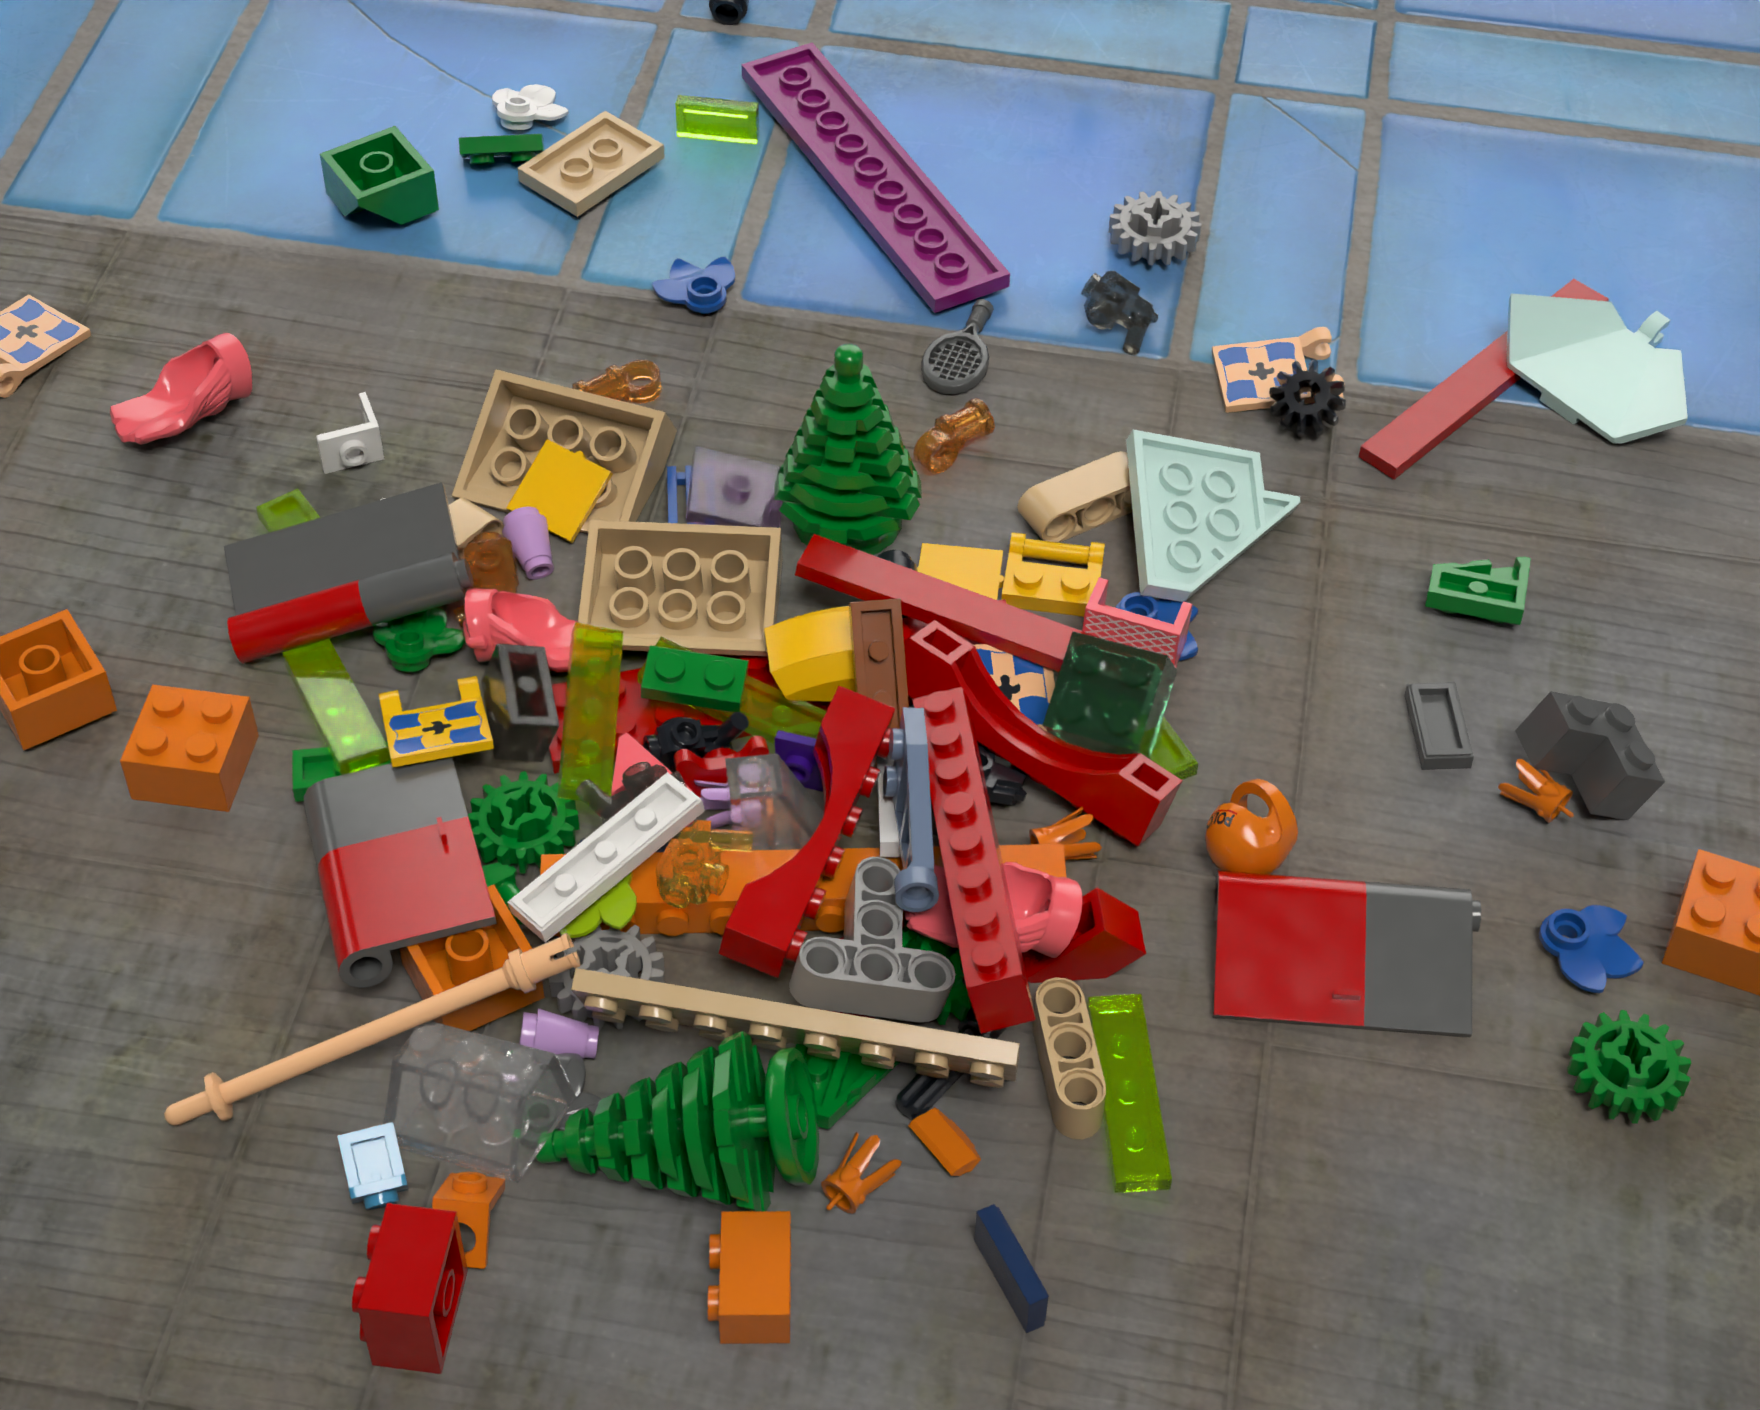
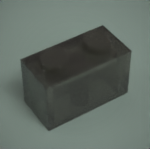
[481,644,559,762]

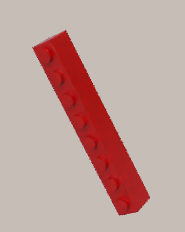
[913,687,1036,1034]

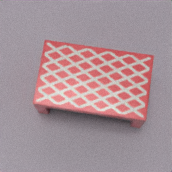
[1082,577,1193,665]

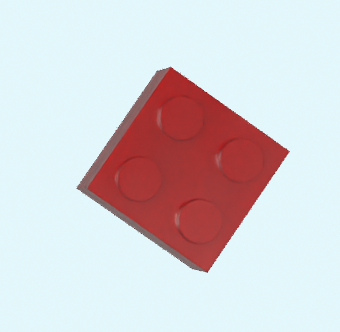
[352,1203,468,1374]

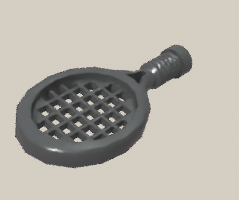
[921,299,994,395]

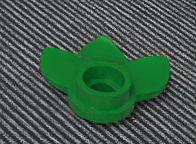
[373,607,466,672]

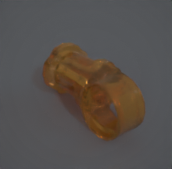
[572,360,662,403]
[913,398,995,474]

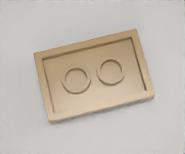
[517,111,665,217]

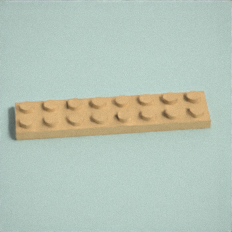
[571,968,1020,1088]

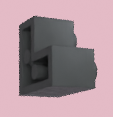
[1515,691,1665,820]

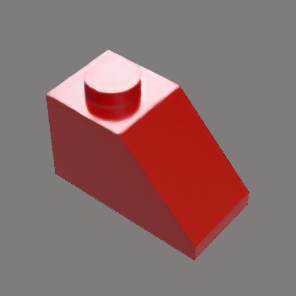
[1022,887,1146,983]

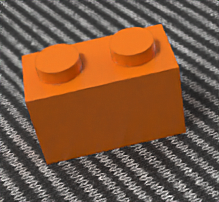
[708,1211,791,1344]

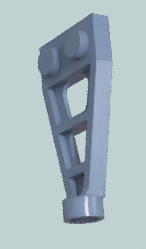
[883,707,939,912]

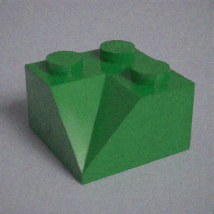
[320,126,439,225]

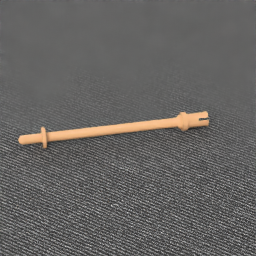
[164,933,581,1126]

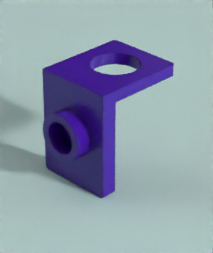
[775,730,824,792]

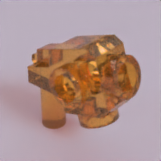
[453,532,519,627]

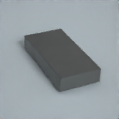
[1404,682,1474,770]

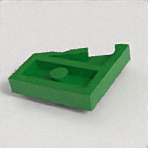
[1425,556,1531,625]

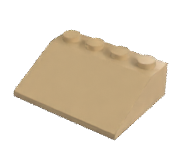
[452,369,677,534]
[575,520,782,656]

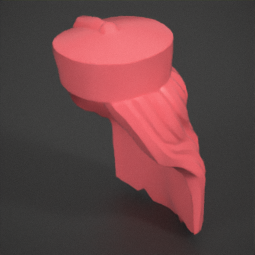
[110,333,252,445]
[463,588,621,672]
[903,862,1082,958]

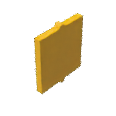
[506,439,613,544]
[917,543,1004,600]

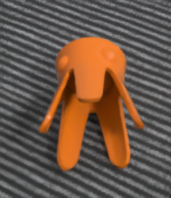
[1498,759,1574,823]
[1029,807,1102,860]
[821,1132,902,1214]

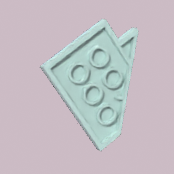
[1126,429,1301,602]

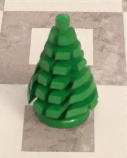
[774,344,922,555]
[532,1031,819,1211]

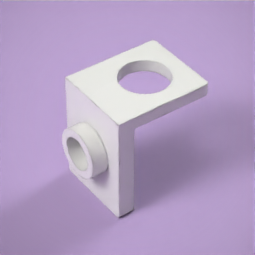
[316,392,384,474]

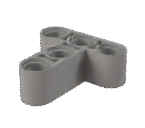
[789,857,956,1022]

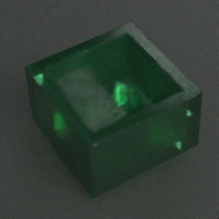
[1042,631,1177,759]

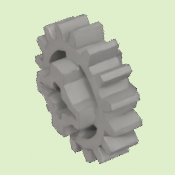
[1108,191,1201,265]
[548,925,665,1031]

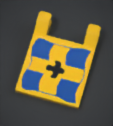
[378,676,494,768]

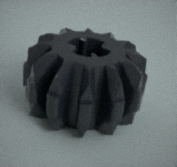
[1269,359,1346,437]

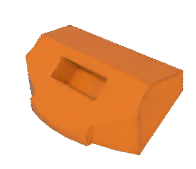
[908,1107,981,1176]

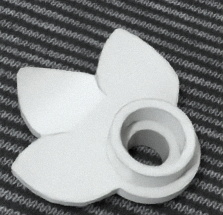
[492,84,569,130]

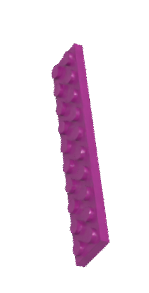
[741,42,1010,313]

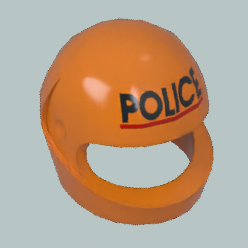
[1205,779,1298,874]

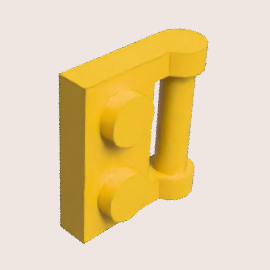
[1001,532,1105,617]

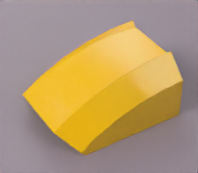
[764,606,855,702]

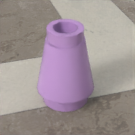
[502,507,554,580]
[518,1008,599,1063]

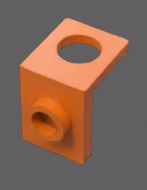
[432,1172,505,1269]

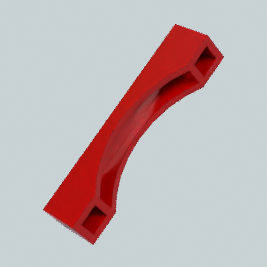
[905,620,1183,846]
[718,686,896,978]

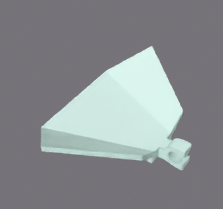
[1507,293,1688,444]

